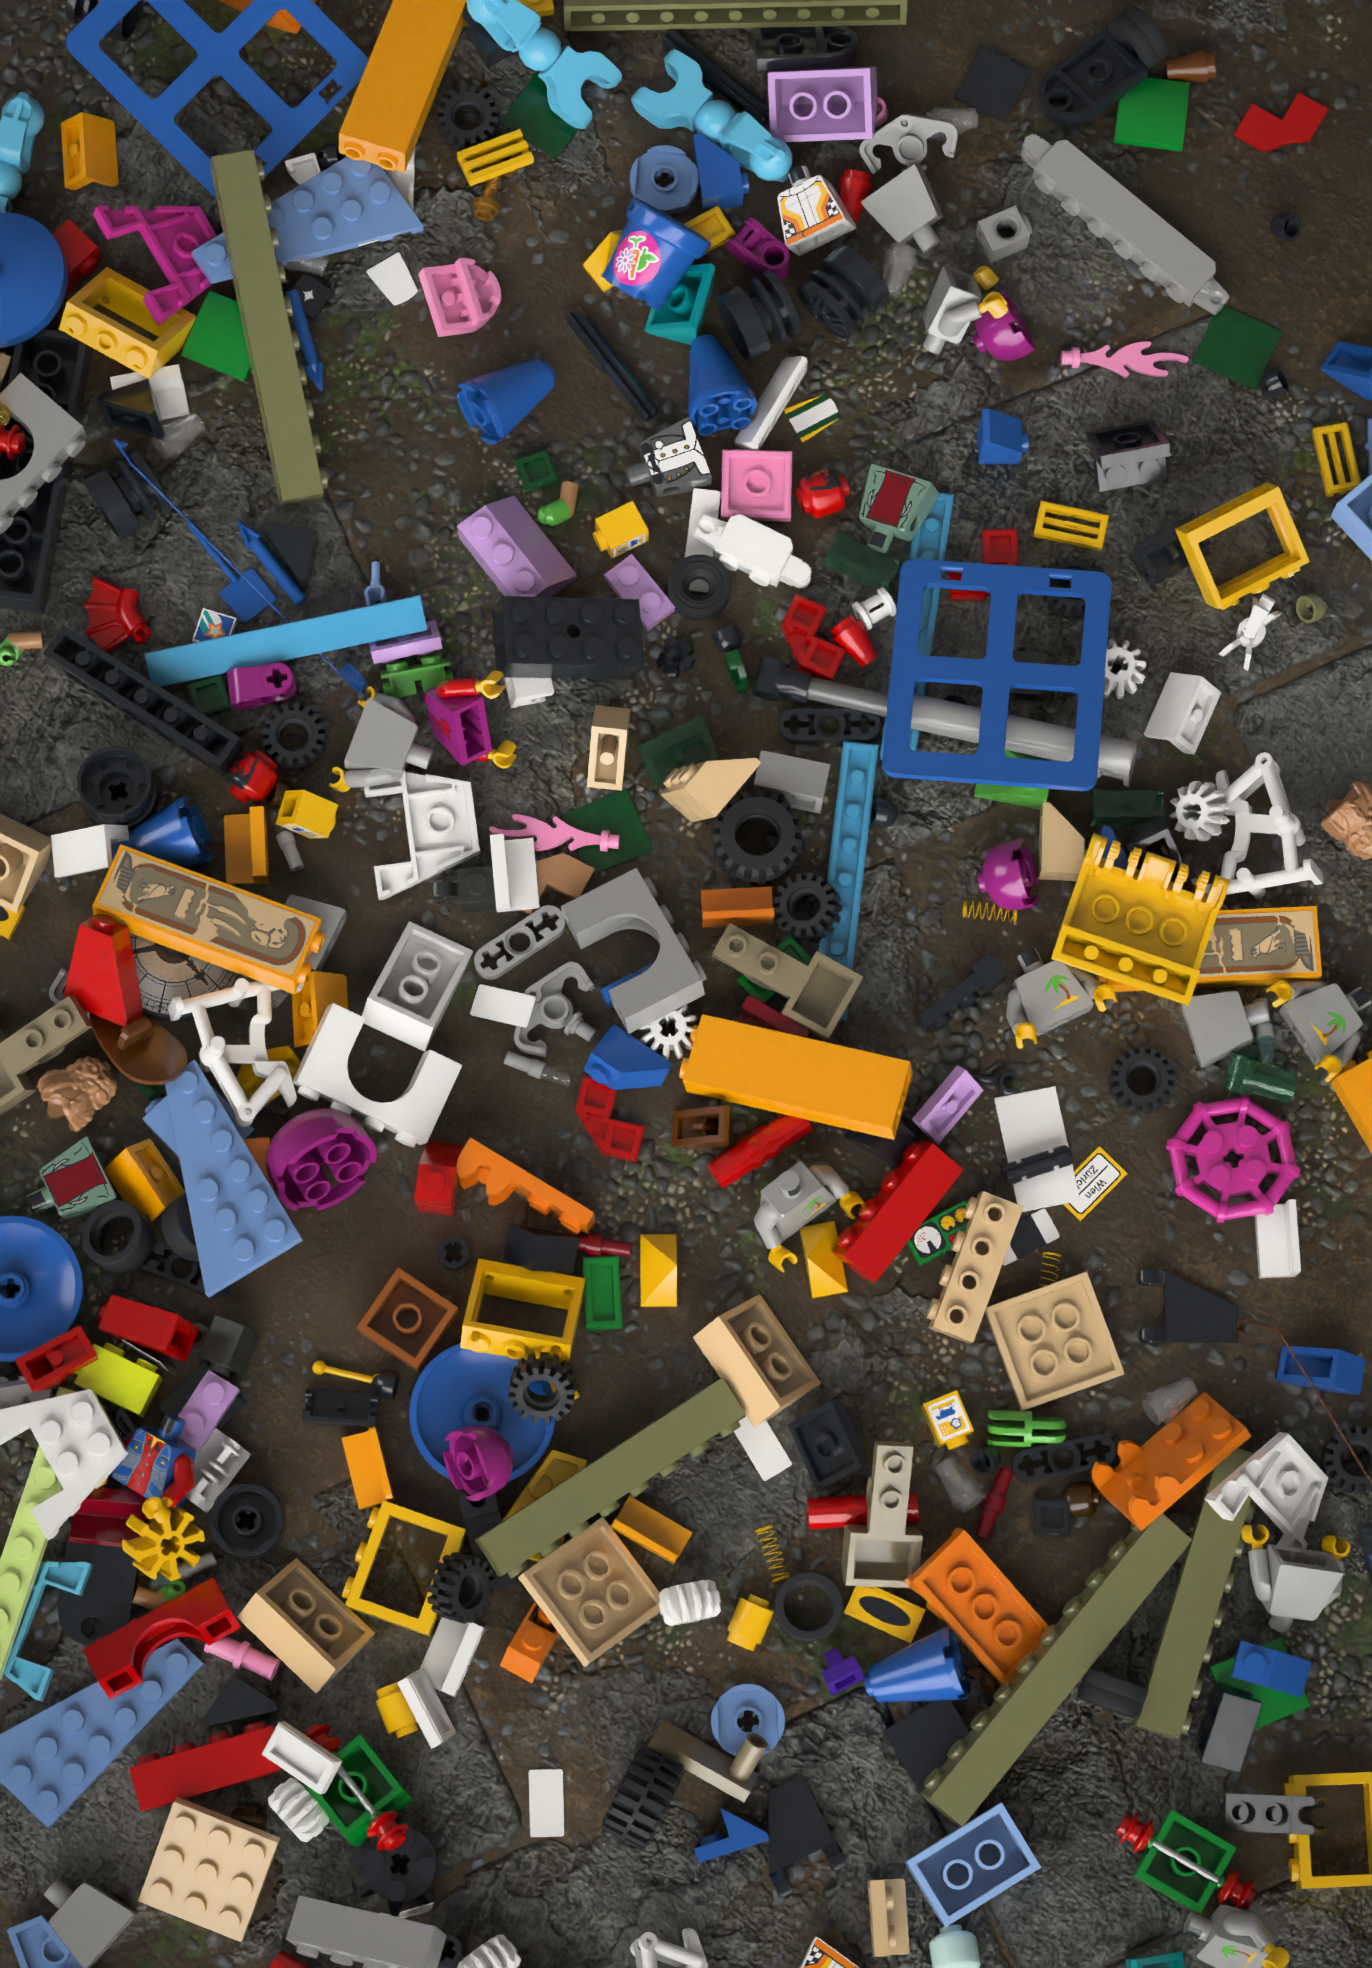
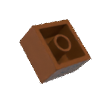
[356,1267,460,1373]

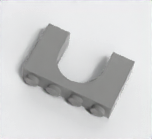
[0,372,87,534]
[561,868,707,1034]

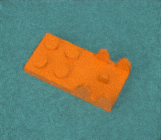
[457,1137,595,1235]
[1092,1392,1251,1531]
[904,1527,1049,1685]

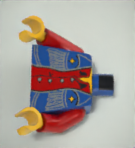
[99,1413,196,1523]

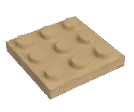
[985,1272,1125,1411]
[518,1517,660,1667]
[138,1797,281,1942]

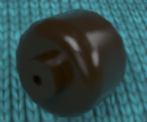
[1063,1481,1101,1518]
[231,1803,268,1832]

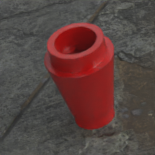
[839,169,873,223]
[830,614,879,668]

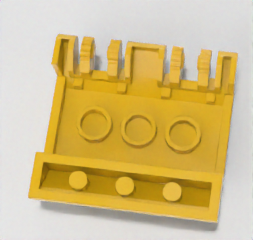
[1051,833,1230,1006]

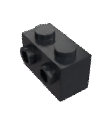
[1125,815,1194,891]

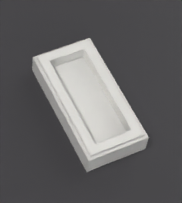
[397,1668,456,1749]
[262,1721,342,1794]

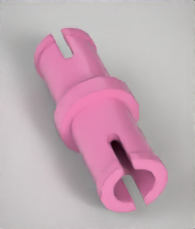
[204,1636,281,1681]

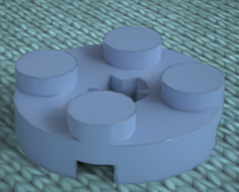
[630,145,699,215]
[711,1684,785,1757]

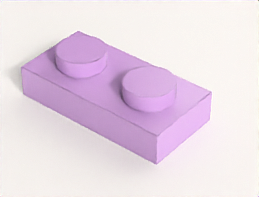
[604,554,675,631]
[369,620,443,664]
[912,1065,984,1144]
[178,1370,240,1452]

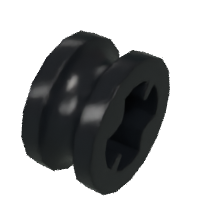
[437,1236,470,1271]

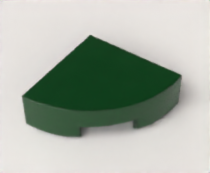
[724,649,749,694]

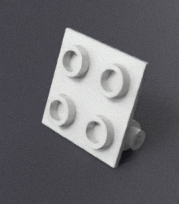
[186,1428,252,1514]

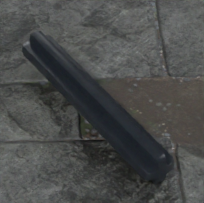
[662,29,770,126]
[566,307,658,422]

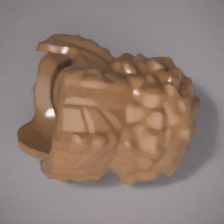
[1321,781,1372,860]
[37,1056,117,1133]

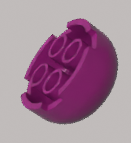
[265,1108,377,1211]

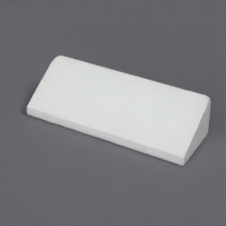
[734,356,808,450]

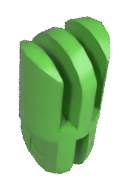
[987,1410,1067,1447]

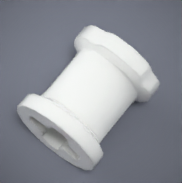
[851,587,897,631]

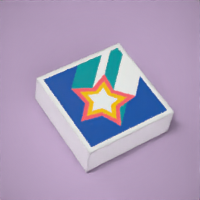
[192,608,238,643]

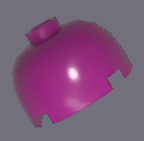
[972,290,1036,361]
[978,838,1039,910]
[444,1425,513,1501]

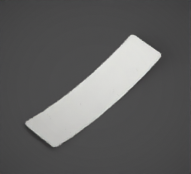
[685,488,721,592]

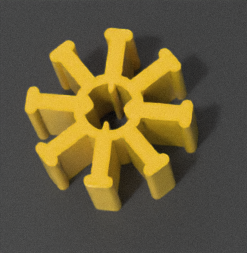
[122,1507,205,1581]

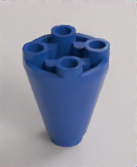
[688,334,757,436]

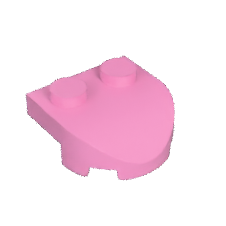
[419,258,501,337]

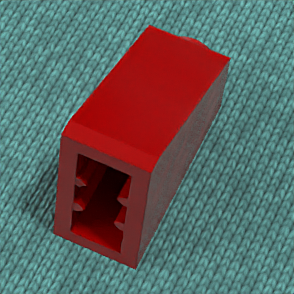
[63,914,143,1027]
[414,1141,463,1216]
[98,1294,199,1363]

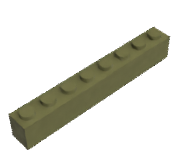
[475,1378,746,1578]
[1133,1448,1256,1740]

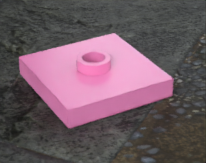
[721,449,792,522]

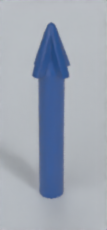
[284,289,323,391]
[237,521,307,606]

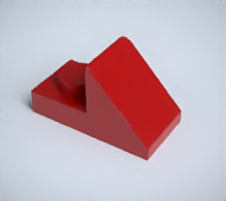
[15,1325,98,1392]

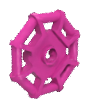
[1166,1094,1301,1223]

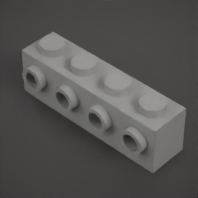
[286,1896,447,1968]

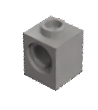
[975,205,1032,263]

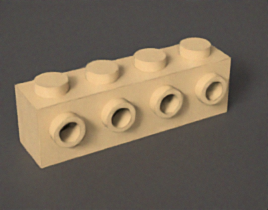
[926,1191,1023,1344]

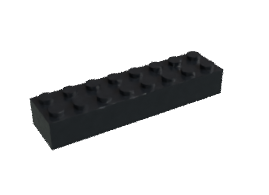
[0,329,93,614]

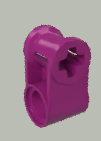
[725,217,790,281]
[227,663,297,710]

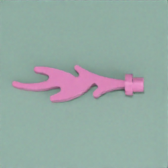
[1060,341,1189,378]
[489,814,620,852]

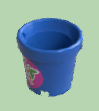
[601,197,711,311]

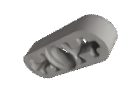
[474,905,565,980]

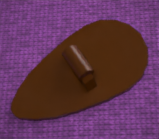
[89,1012,188,1085]

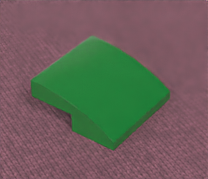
[1114,78,1190,152]
[181,290,251,382]
[1210,1637,1312,1730]

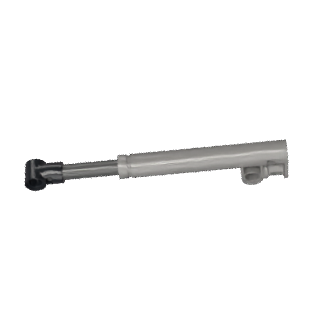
[751,657,1137,787]

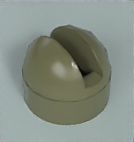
[1296,594,1327,623]

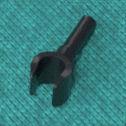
[968,1072,1019,1095]

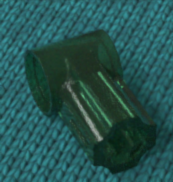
[1221,1051,1298,1104]

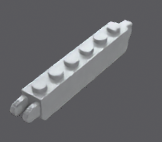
[1020,133,1230,315]

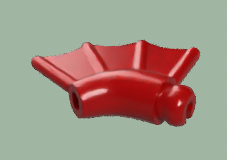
[84,577,151,654]

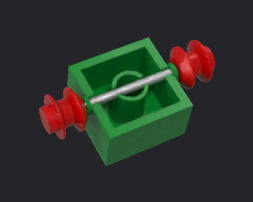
[302,1724,413,1851]
[1115,1810,1257,1914]

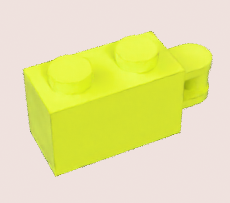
[73,1342,163,1418]

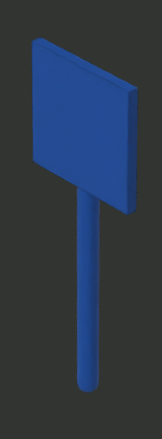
[187,521,278,625]

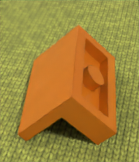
[701,887,774,928]

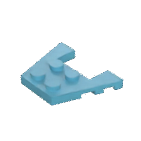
[4,1562,93,1702]

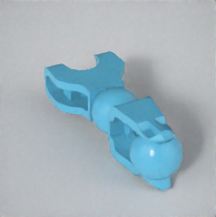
[466,0,622,129]
[631,49,793,182]
[0,92,45,213]

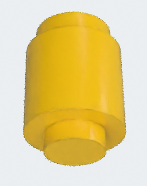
[727,1594,774,1651]
[376,1681,418,1738]

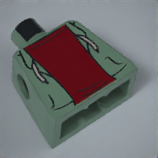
[859,464,939,553]
[27,1137,119,1220]

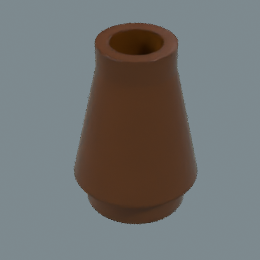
[1166,48,1216,82]

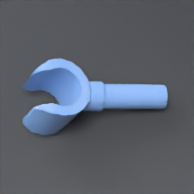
[364,561,387,606]

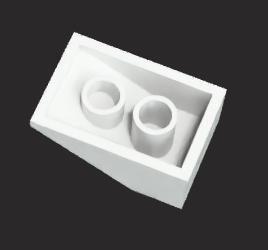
[362,921,473,1052]

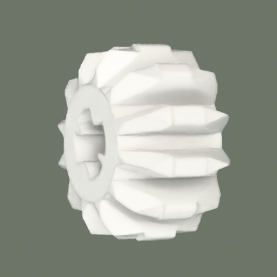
[1103,639,1146,699]
[1169,781,1232,841]
[638,1005,697,1060]
[659,1579,721,1626]
[268,1778,329,1842]
[457,1935,521,1968]

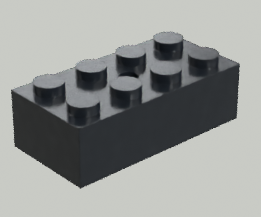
[492,596,644,680]

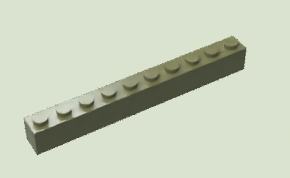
[564,0,908,32]
[209,150,328,506]
[920,1513,1192,1827]

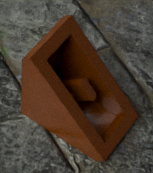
[671,1105,730,1150]

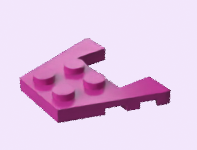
[93,206,217,325]

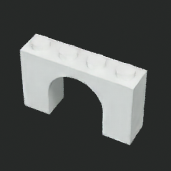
[292,1003,462,1148]

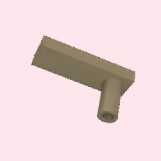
[648,1719,767,1803]

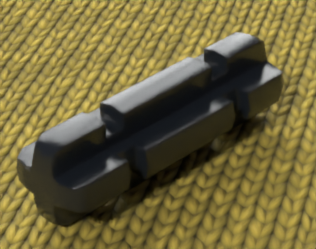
[1002,1145,1073,1185]

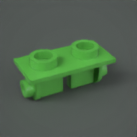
[380,654,453,698]

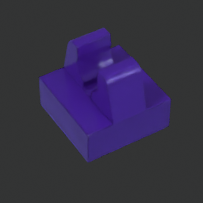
[821,1647,864,1696]

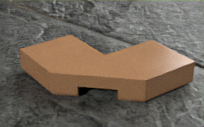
[518,853,595,916]

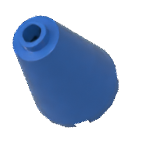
[457,359,556,445]
[111,796,213,867]
[864,1626,969,1702]

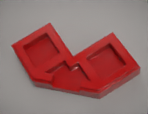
[1234,93,1328,152]
[948,529,1019,601]
[781,594,846,681]
[575,1076,645,1163]

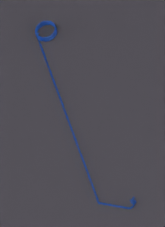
[113,438,369,694]

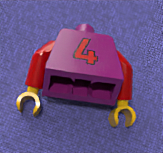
[423,670,517,768]

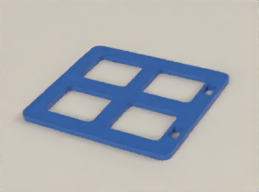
[66,0,369,200]
[882,559,1112,791]

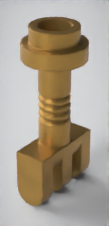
[472,153,519,221]

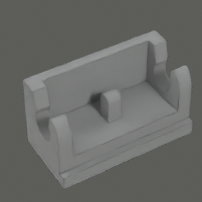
[752,750,831,814]

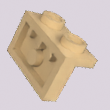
[868,1879,910,1957]

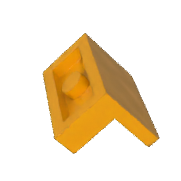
[61,112,119,191]
[224,806,269,885]
[292,971,348,1049]
[105,1138,185,1221]
[341,1426,395,1510]
[611,1496,693,1565]

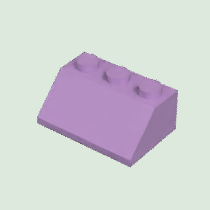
[767,66,878,142]
[457,496,578,597]

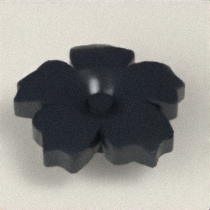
[656,640,696,680]
[964,1664,1001,1707]

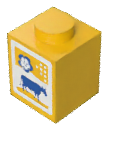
[592,501,649,559]
[275,789,338,839]
[921,1390,974,1450]

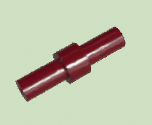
[563,1233,632,1257]
[975,1467,1014,1540]

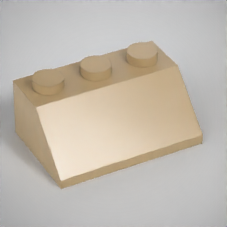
[660,758,761,823]
[0,813,52,913]
[693,1294,821,1427]
[237,1558,375,1694]

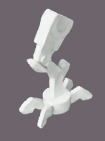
[1219,594,1282,671]

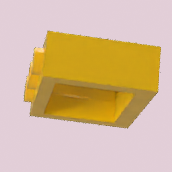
[59,267,196,379]
[1175,482,1310,610]
[460,1259,586,1364]
[342,1500,467,1637]
[1284,1772,1372,1889]

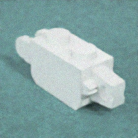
[694,514,812,589]

